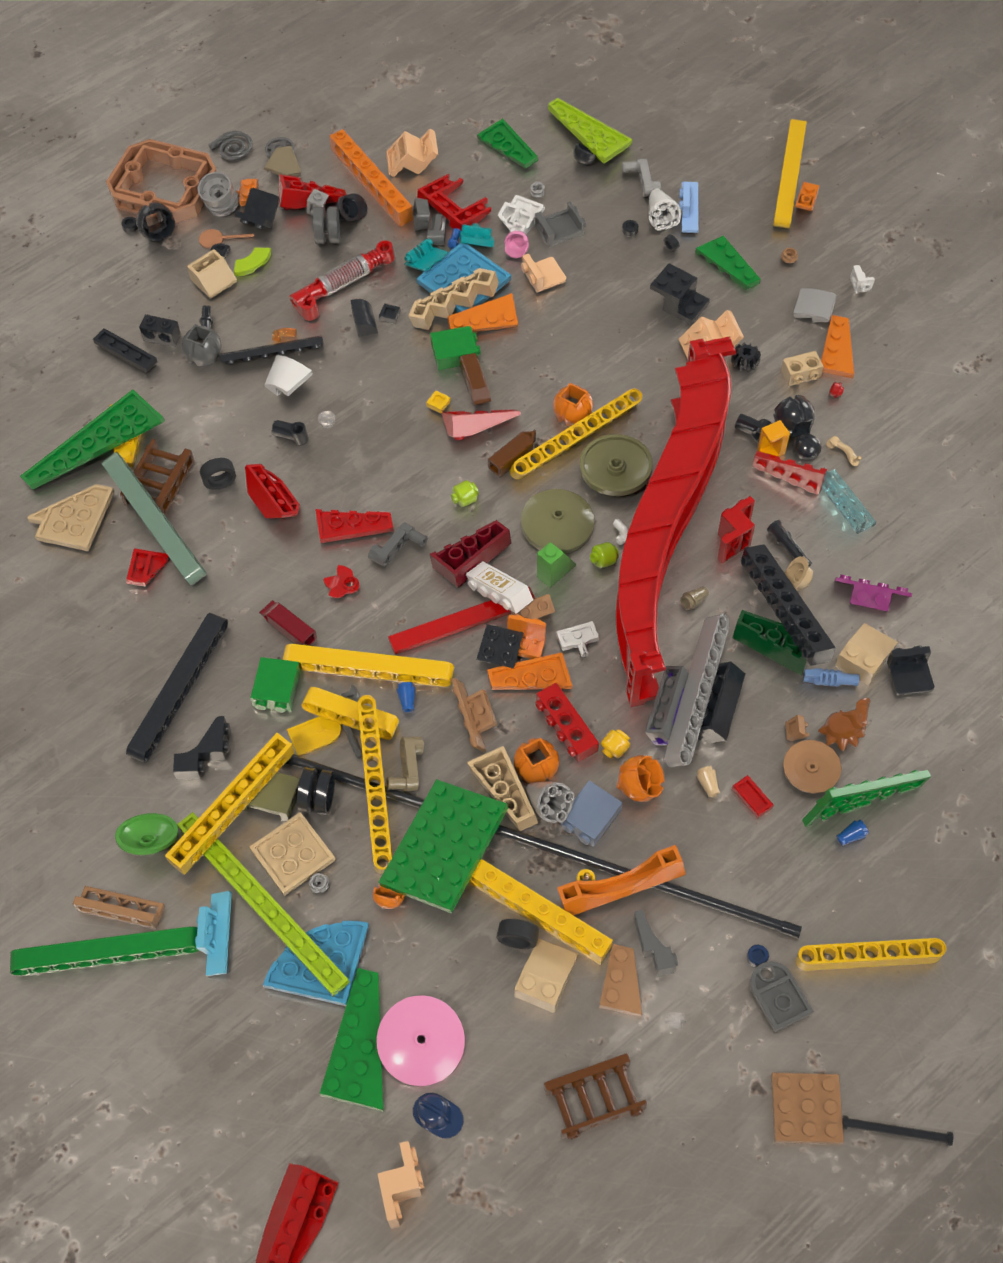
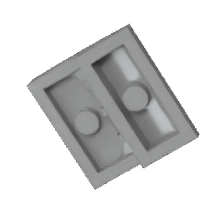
[793,288,837,322]

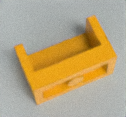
[757,420,790,457]

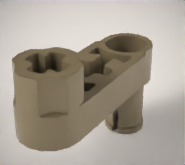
[385,737,424,791]

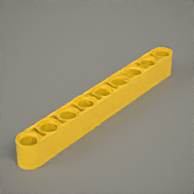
[773,119,807,229]
[510,388,642,480]
[282,644,454,687]
[358,695,392,874]

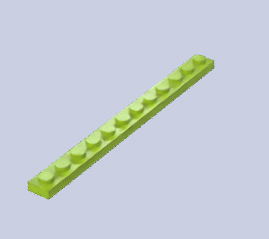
[177,812,350,997]

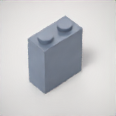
[560,780,623,847]

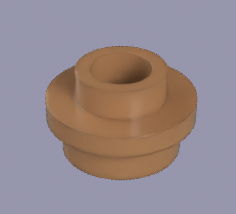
[781,248,798,264]

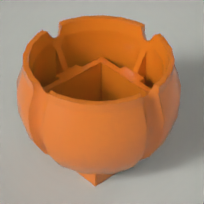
[553,383,593,426]
[514,738,559,784]
[617,755,665,802]

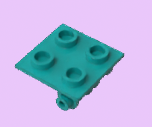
[404,238,448,271]

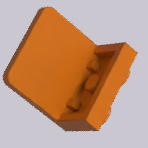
[507,615,546,659]

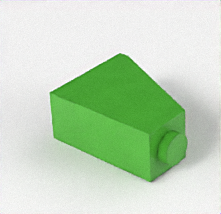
[537,542,576,588]

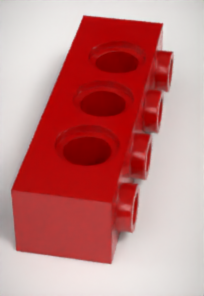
[535,683,599,763]

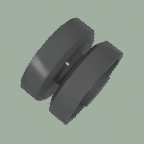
[313,206,340,244]

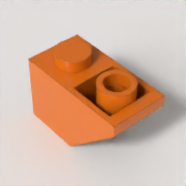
[795,182,820,211]

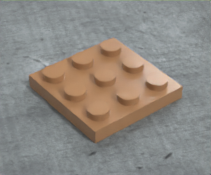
[771,1073,844,1145]

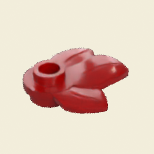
[323,565,360,598]

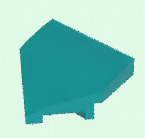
[460,223,494,247]

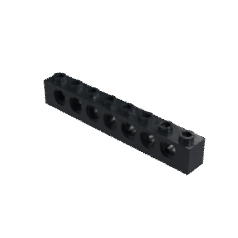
[741,544,836,666]

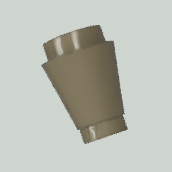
[680,586,709,610]

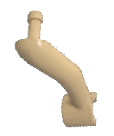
[826,436,862,466]

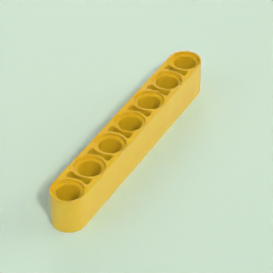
[795,938,946,971]

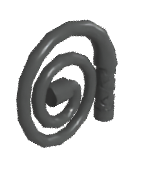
[208,131,253,160]

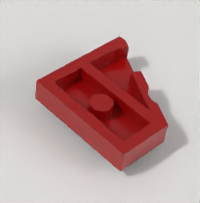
[126,548,170,587]

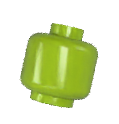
[450,480,479,507]
[590,542,619,568]

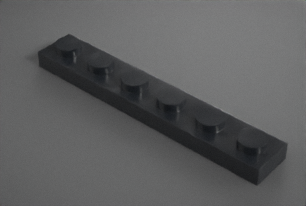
[220,335,324,364]

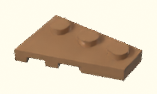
[599,944,642,1017]

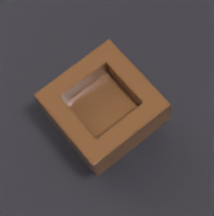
[785,715,809,742]

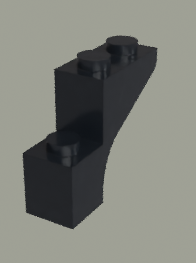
[173,716,230,780]

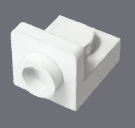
[850,265,875,292]

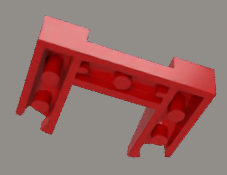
[417,174,491,231]

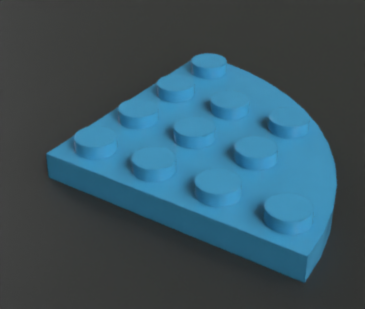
[263,921,369,1006]

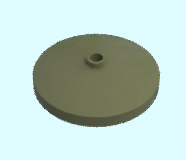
[580,434,653,496]
[521,489,594,554]

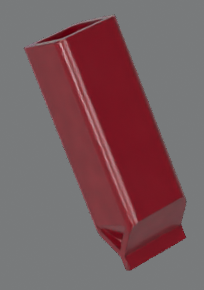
[259,600,317,646]

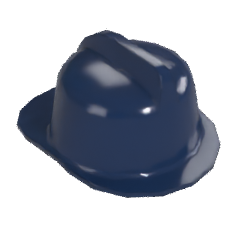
[413,1093,463,1138]

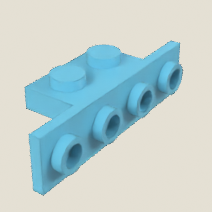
[195,891,232,976]

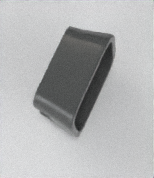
[413,197,430,231]

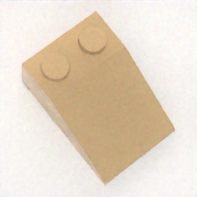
[835,623,898,686]
[514,939,578,1013]

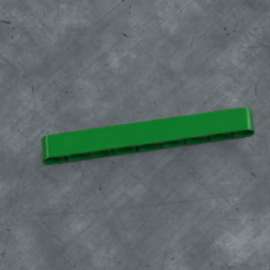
[10,927,200,976]

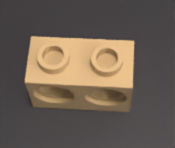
[781,351,824,386]

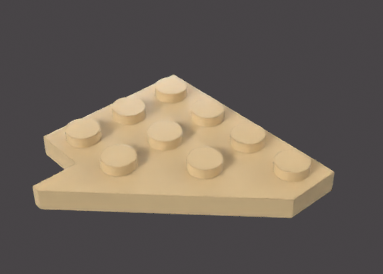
[27,484,115,551]

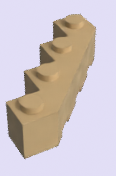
[409,268,499,330]

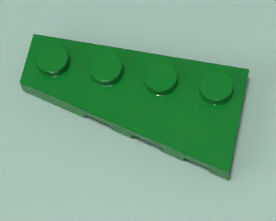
[477,118,539,169]

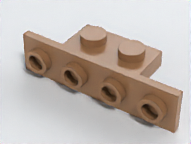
[452,678,497,752]

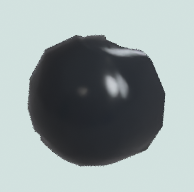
[573,143,596,165]
[792,433,822,460]

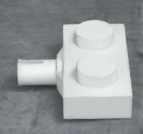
[556,621,599,657]

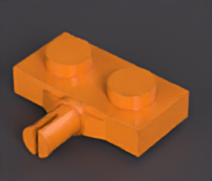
[236,179,258,206]

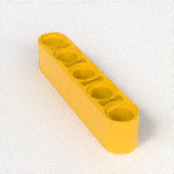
[302,687,399,740]

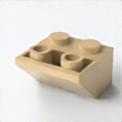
[187,249,237,299]

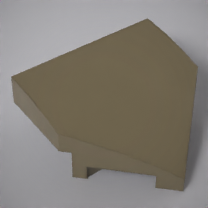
[264,146,302,177]

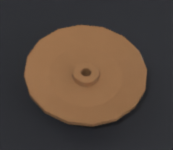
[783,740,842,794]

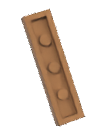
[73,886,165,929]

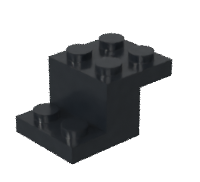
[650,263,710,325]

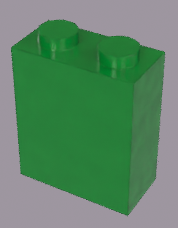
[430,326,481,370]
[250,657,301,713]

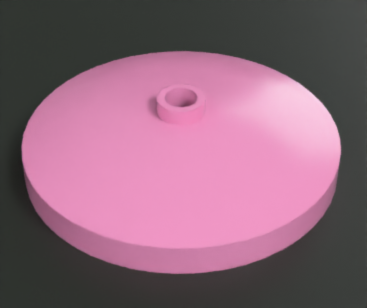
[377,996,465,1086]

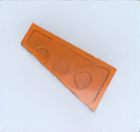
[448,293,518,332]
[821,315,854,378]
[487,652,572,690]

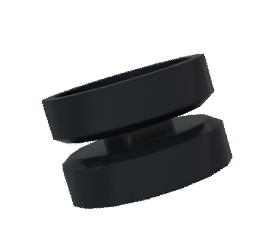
[297,767,335,815]

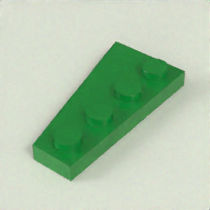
[695,235,761,290]

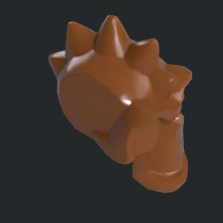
[818,698,871,751]

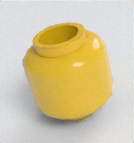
[601,729,630,759]

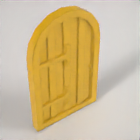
[287,716,341,757]

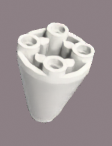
[649,189,681,231]

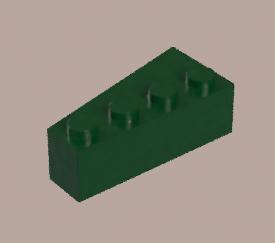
[732,610,807,676]

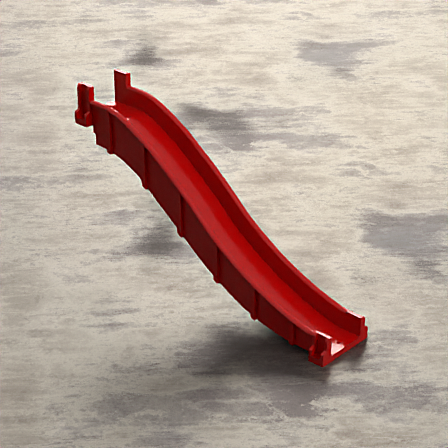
[616,337,736,708]

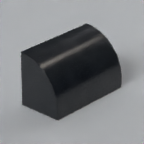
[350,299,378,337]

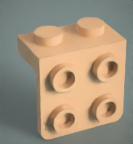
[521,253,566,292]

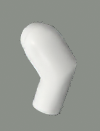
[613,519,628,545]

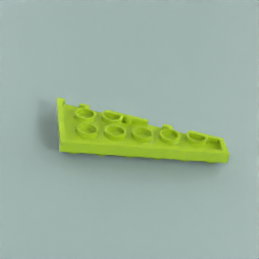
[548,98,633,164]

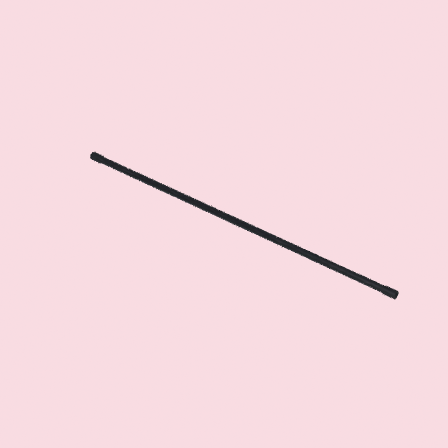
[285,754,802,939]

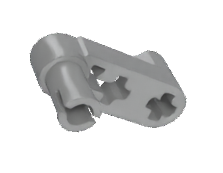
[622,159,661,197]

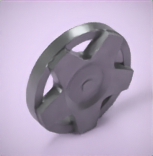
[265,137,295,159]

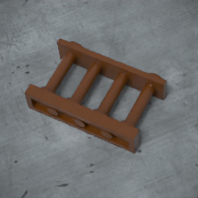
[120,439,195,515]
[544,1053,647,1140]

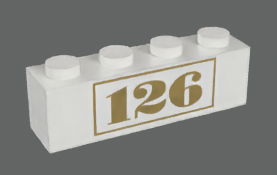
[466,561,533,613]

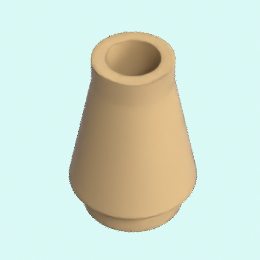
[697,766,720,797]

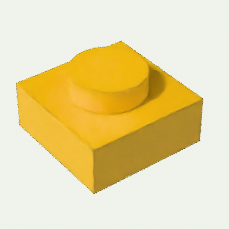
[426,391,451,414]

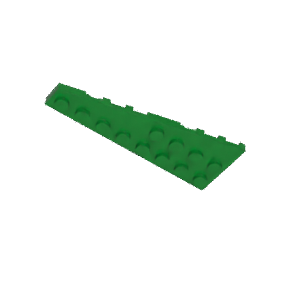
[20,389,165,490]

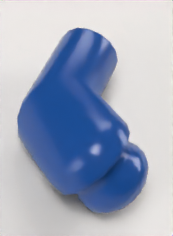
[447,228,461,249]

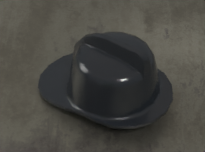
[334,193,368,222]

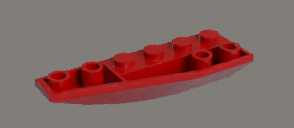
[255,1163,339,1263]

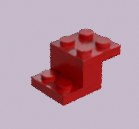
[717,496,755,564]

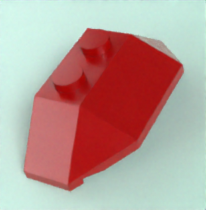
[245,464,300,518]

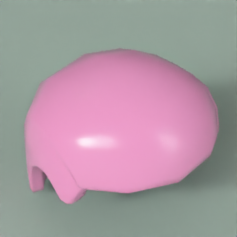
[504,230,529,259]

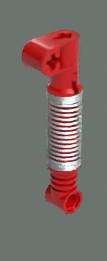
[289,240,395,321]

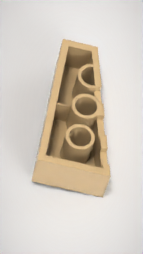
[467,746,538,831]

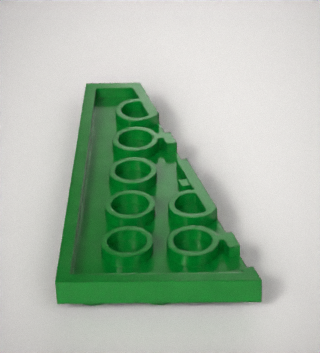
[802,770,932,827]

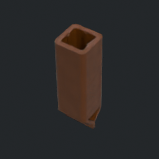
[459,353,491,405]
[488,430,536,478]

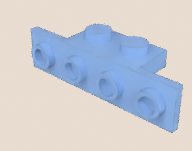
[679,182,699,233]

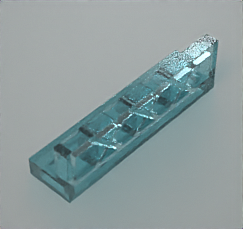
[822,469,876,534]

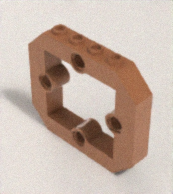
[106,139,217,224]

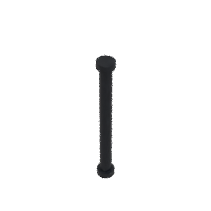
[842,1115,954,1146]

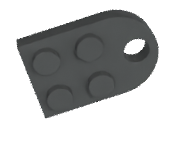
[750,961,814,1032]

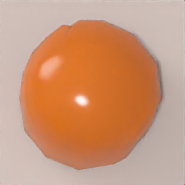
[372,885,405,909]

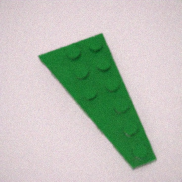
[319,968,384,1112]

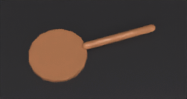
[199,229,254,249]

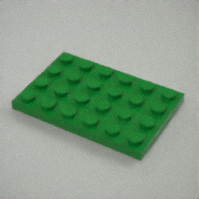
[378,779,509,913]

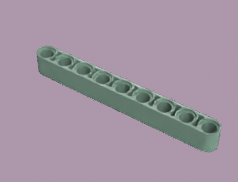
[102,452,207,586]

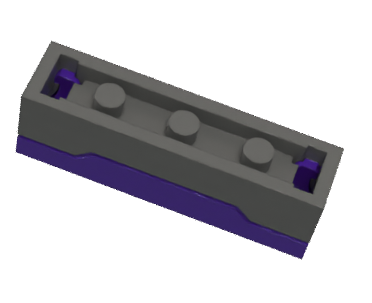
[645,666,689,745]

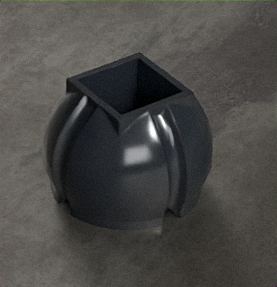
[136,202,175,241]
[773,395,815,438]

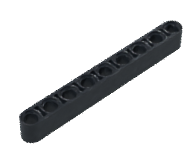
[126,613,228,763]

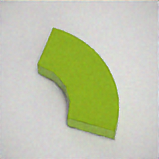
[234,248,272,276]

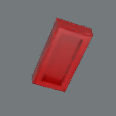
[732,775,774,819]

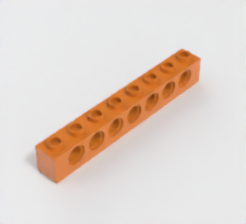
[329,129,413,227]

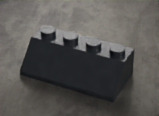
[698,661,746,743]

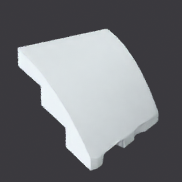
[498,195,545,235]
[265,355,312,396]

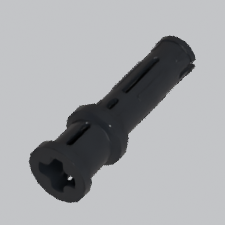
[767,520,812,567]

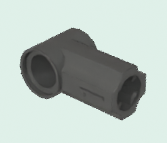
[427,214,446,246]

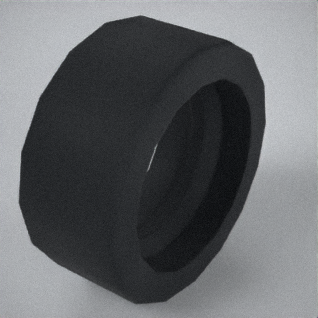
[199,457,237,490]
[497,919,539,949]

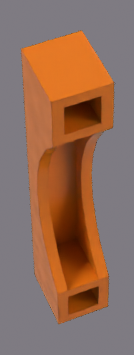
[557,845,686,916]

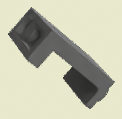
[535,201,586,247]

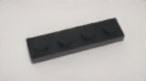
[93,328,158,373]

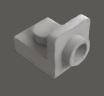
[307,189,328,216]

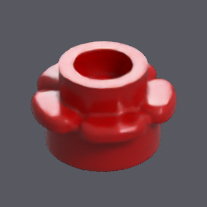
[829,382,844,399]

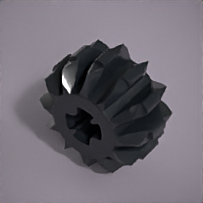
[731,342,761,372]

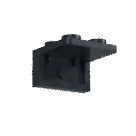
[234,188,280,229]
[887,645,935,695]

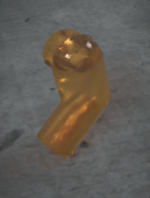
[272,328,297,342]

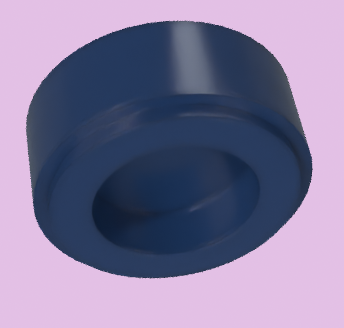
[747,945,769,967]

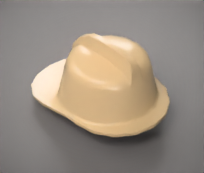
[785,556,813,591]

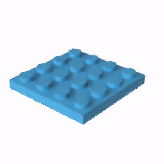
[416,243,511,312]

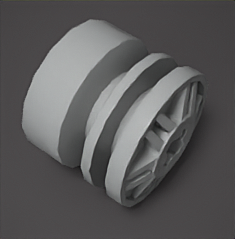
[198,172,239,217]

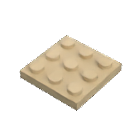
[249,812,336,896]

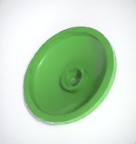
[115,813,178,856]

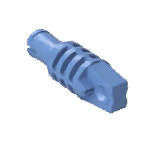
[803,668,859,687]

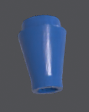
[396,682,416,712]
[836,820,869,846]

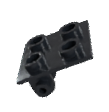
[476,624,524,669]

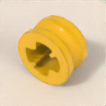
[576,869,595,881]

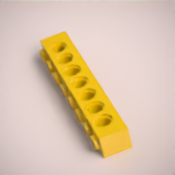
[165,733,295,875]
[469,859,613,965]

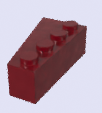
[429,520,512,588]

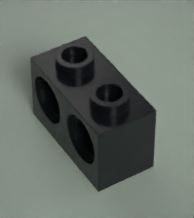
[139,314,181,347]

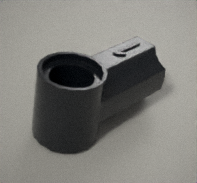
[735,414,772,442]
[271,420,309,445]

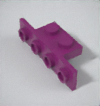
[834,574,912,612]

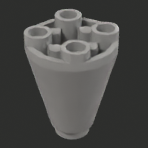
[525,782,575,823]

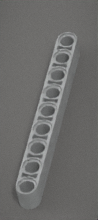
[665,614,730,767]

